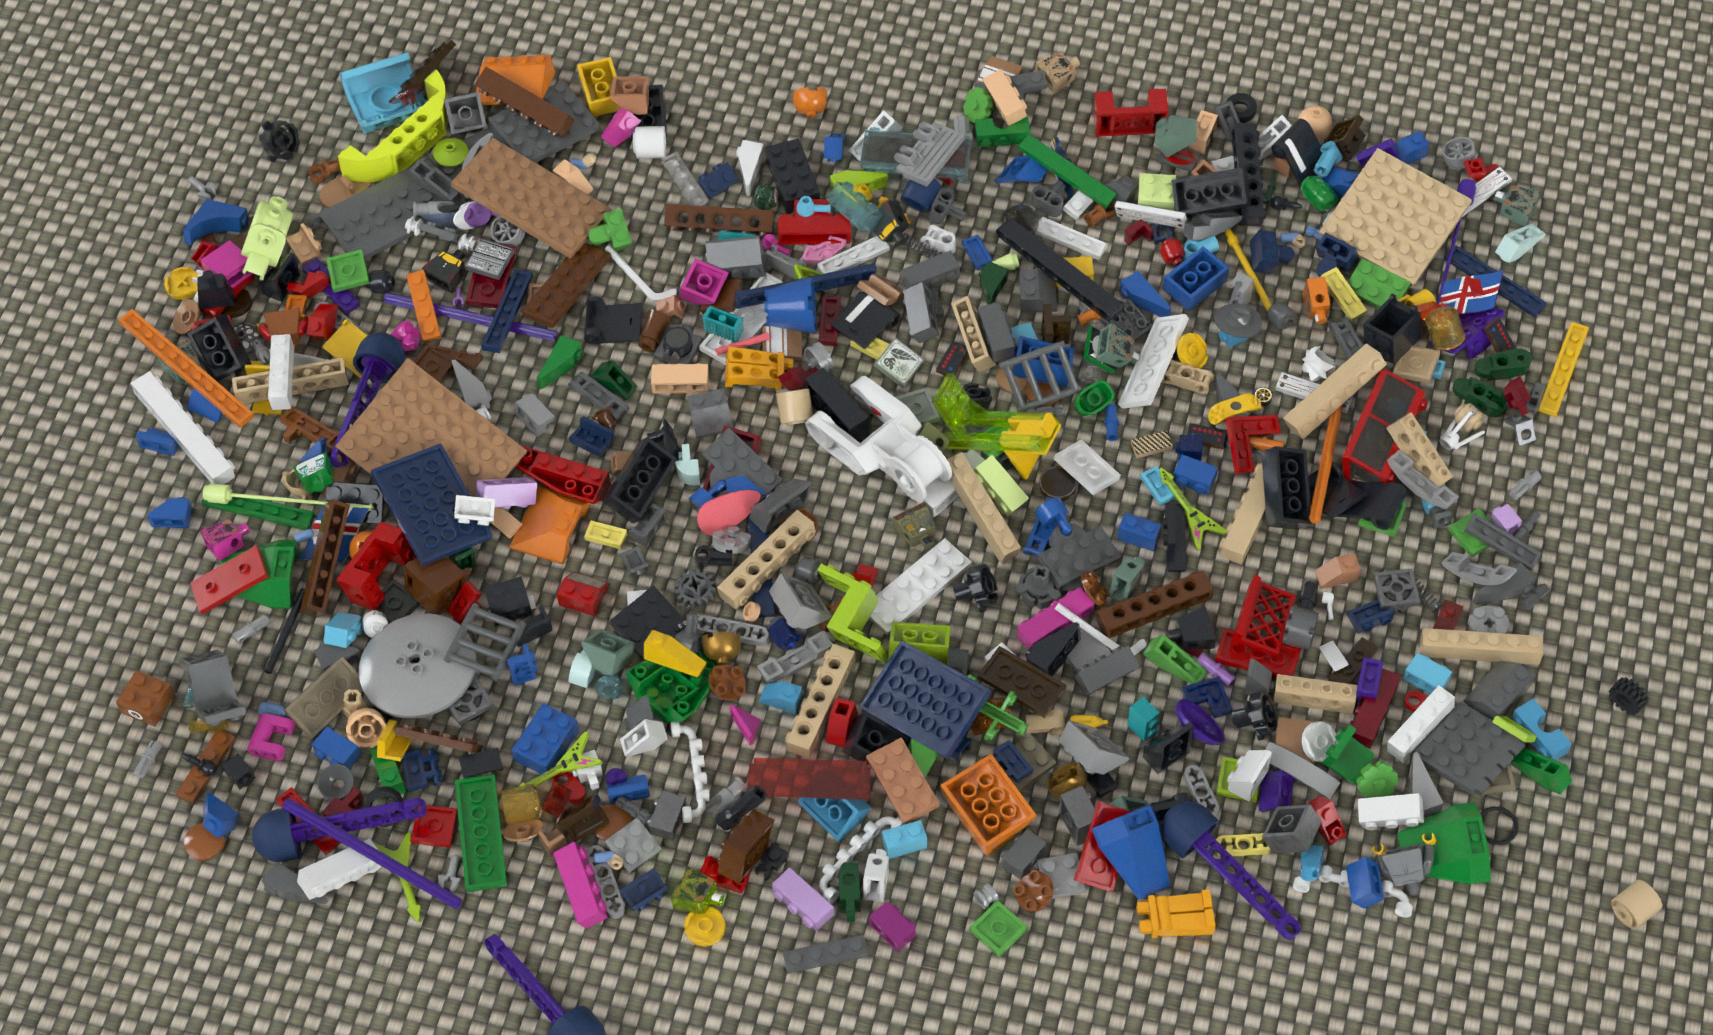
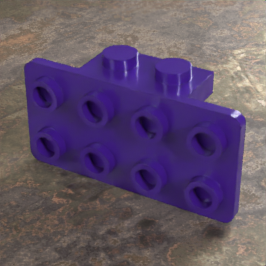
[1429,308,1505,359]

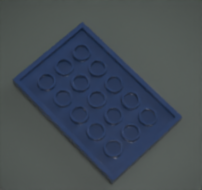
[371,443,493,567]
[859,640,992,760]

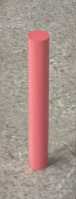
[715,332,770,356]

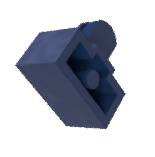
[1250,229,1295,274]
[1316,232,1359,277]

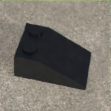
[631,84,667,140]
[1025,622,1081,677]
[842,711,912,765]
[1143,723,1193,774]

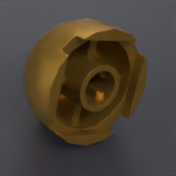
[702,632,741,664]
[1045,763,1087,800]

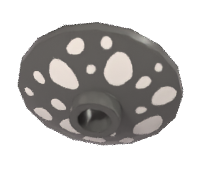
[233,324,261,354]

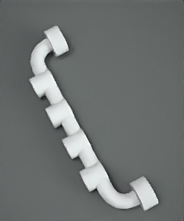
[670,722,709,823]
[819,816,904,904]
[1293,865,1413,918]

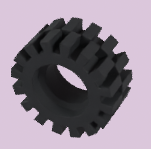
[1608,677,1649,715]

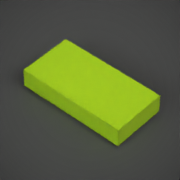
[1493,716,1537,742]

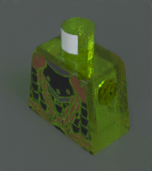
[671,867,724,914]

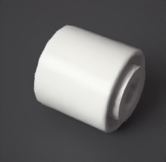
[633,126,666,159]

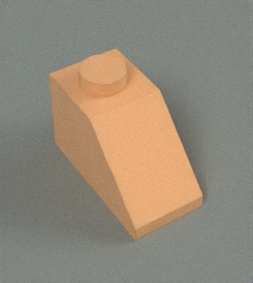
[553,159,593,194]

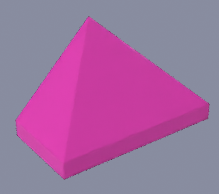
[729,705,761,746]

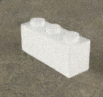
[1358,793,1424,830]

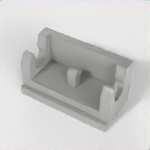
[765,244,806,279]
[1229,271,1254,305]
[515,393,555,437]

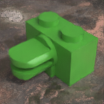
[588,209,632,251]

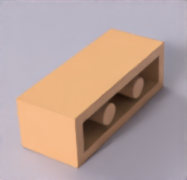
[982,69,1027,126]
[651,363,709,393]

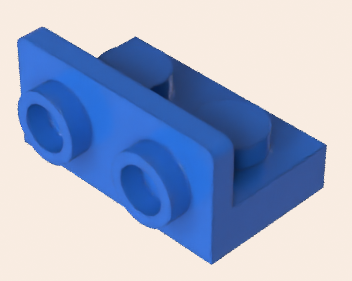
[507,643,538,686]

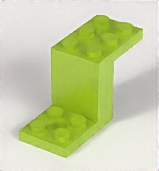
[817,564,889,663]

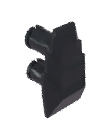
[647,419,681,461]

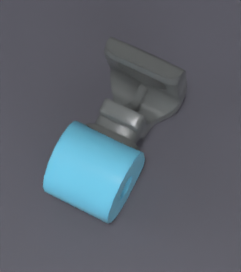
[1422,499,1452,529]

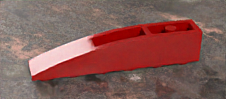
[515,445,611,504]

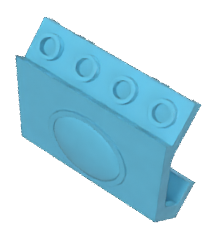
[339,53,429,134]

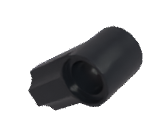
[694,545,733,567]
[1151,792,1191,820]

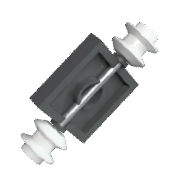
[405,216,476,253]

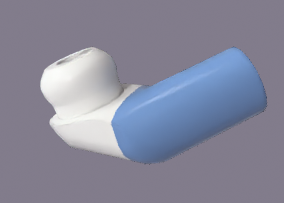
[294,529,319,545]

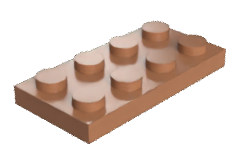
[866,737,940,825]

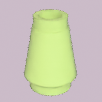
[992,252,1020,271]

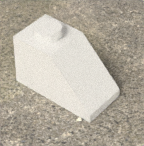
[620,719,667,757]

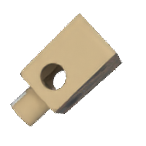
[1036,53,1080,94]

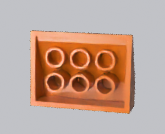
[476,54,556,105]
[940,754,1037,857]

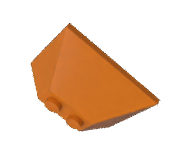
[509,485,591,565]

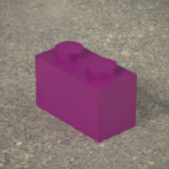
[869,901,916,953]

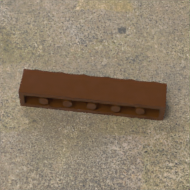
[475,67,575,138]
[300,499,350,618]

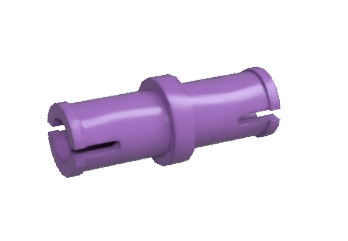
[1197,653,1236,687]

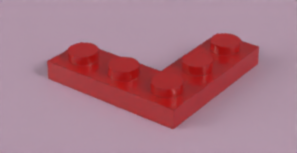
[1225,415,1281,474]

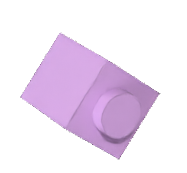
[1490,504,1522,535]

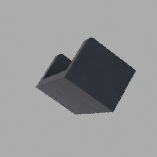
[508,605,553,648]

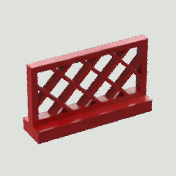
[1230,574,1296,657]

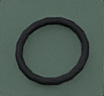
[1480,806,1518,845]

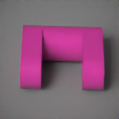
[247,714,296,761]

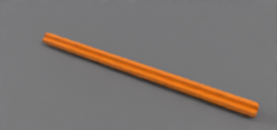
[1309,404,1343,524]

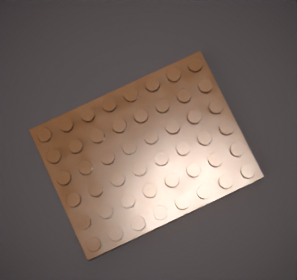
[335,358,527,497]

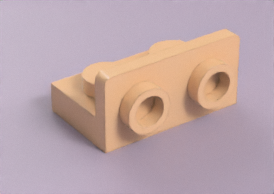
[286,223,322,267]

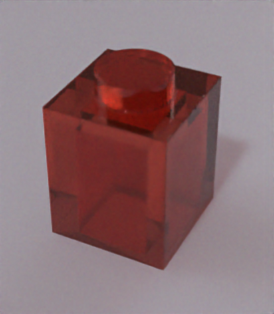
[541,782,573,818]

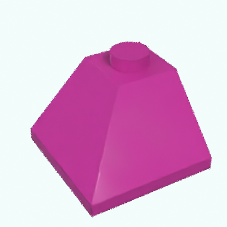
[679,258,729,305]

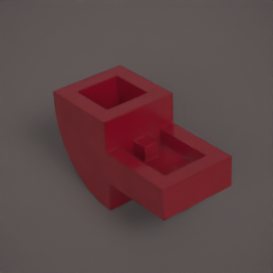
[778,365,818,391]
[1503,376,1531,416]
[322,787,364,826]

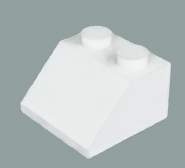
[1227,750,1272,801]

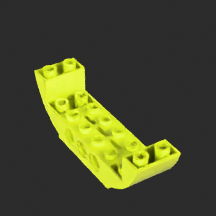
[338,70,449,183]

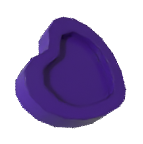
[606,768,627,785]

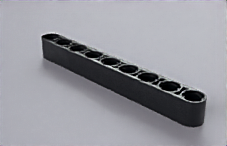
[996,218,1123,321]

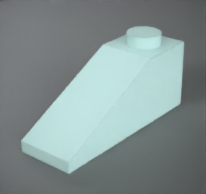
[1495,224,1546,263]

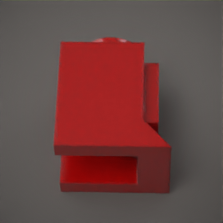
[190,241,219,270]

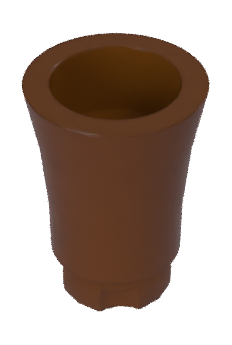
[638,309,671,352]

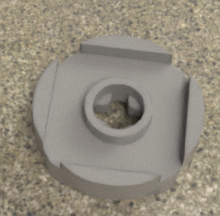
[712,526,751,554]
[1469,606,1510,634]

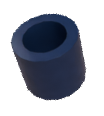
[900,178,941,213]

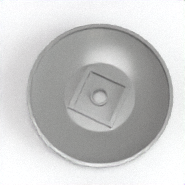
[359,614,477,718]

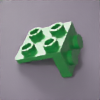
[1322,725,1374,784]

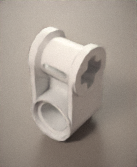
[920,225,956,254]

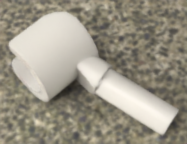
[1322,592,1334,620]

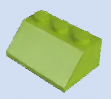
[889,622,951,665]

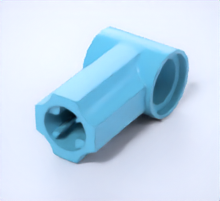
[1314,141,1343,177]
[1183,236,1219,261]

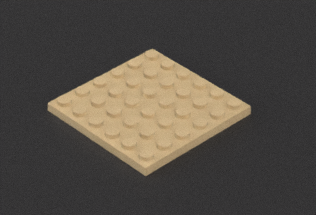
[1319,148,1472,287]

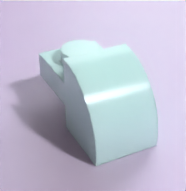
[675,444,700,486]
[569,649,595,688]

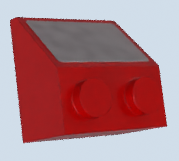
[557,572,609,617]

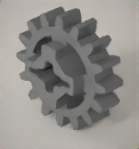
[674,569,716,609]

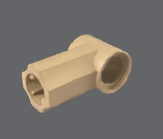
[342,689,368,718]
[1025,709,1065,735]

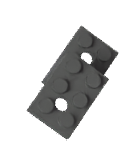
[179,649,246,726]

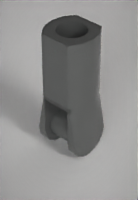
[1525,382,1546,415]

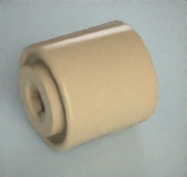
[776,388,814,425]
[1611,880,1662,929]

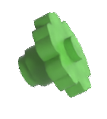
[963,87,996,123]
[1357,761,1398,798]

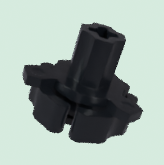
[259,120,300,163]
[953,564,998,613]
[1232,690,1277,741]

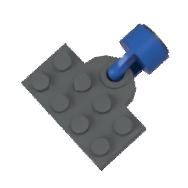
[688,428,783,513]
[1035,497,1121,589]

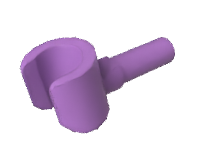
[453,287,465,308]

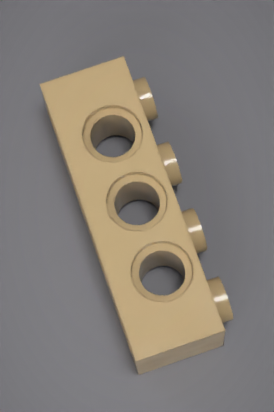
[951,296,996,373]
[1386,412,1453,487]
[1273,674,1357,714]

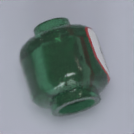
[753,184,778,210]

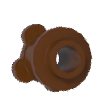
[592,406,616,429]

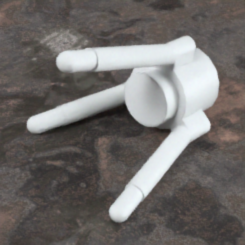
[1439,411,1485,451]

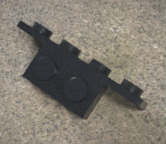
[1162,504,1187,572]

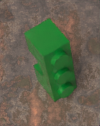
[975,116,1030,147]

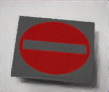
[1157,148,1201,173]

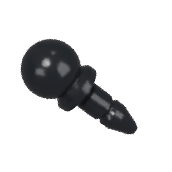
[1270,196,1303,210]
[181,753,217,777]

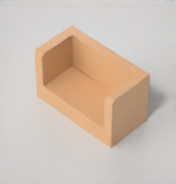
[1188,110,1218,154]

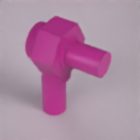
[761,234,791,256]

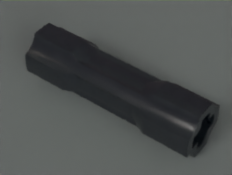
[716,785,767,830]

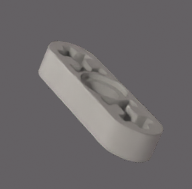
[1184,765,1219,817]

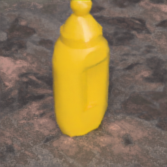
[1070,715,1108,728]

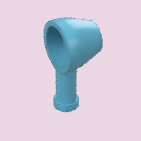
[797,196,831,217]

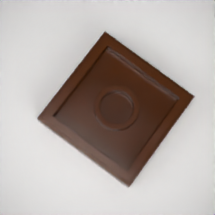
[700,279,744,314]

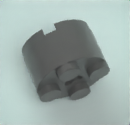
[1282,606,1319,650]

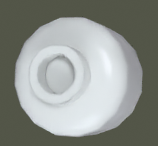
[362,610,389,638]

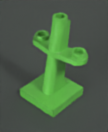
[967,674,1029,741]

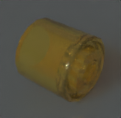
[1425,307,1466,350]
[501,784,541,825]

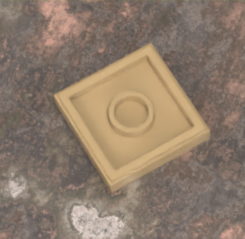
[1393,346,1440,384]

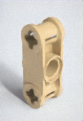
[1161,359,1215,395]

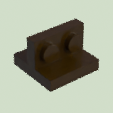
[1324,115,1366,162]
[1041,304,1071,344]
[557,793,609,842]

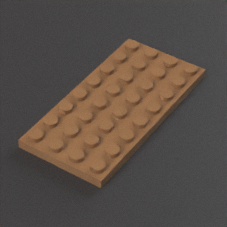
[451,137,611,259]

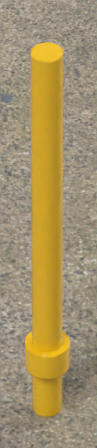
[1224,228,1272,312]

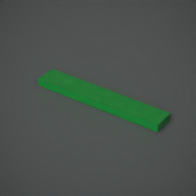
[1018,134,1117,209]
[201,493,315,530]

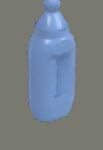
[258,702,289,718]

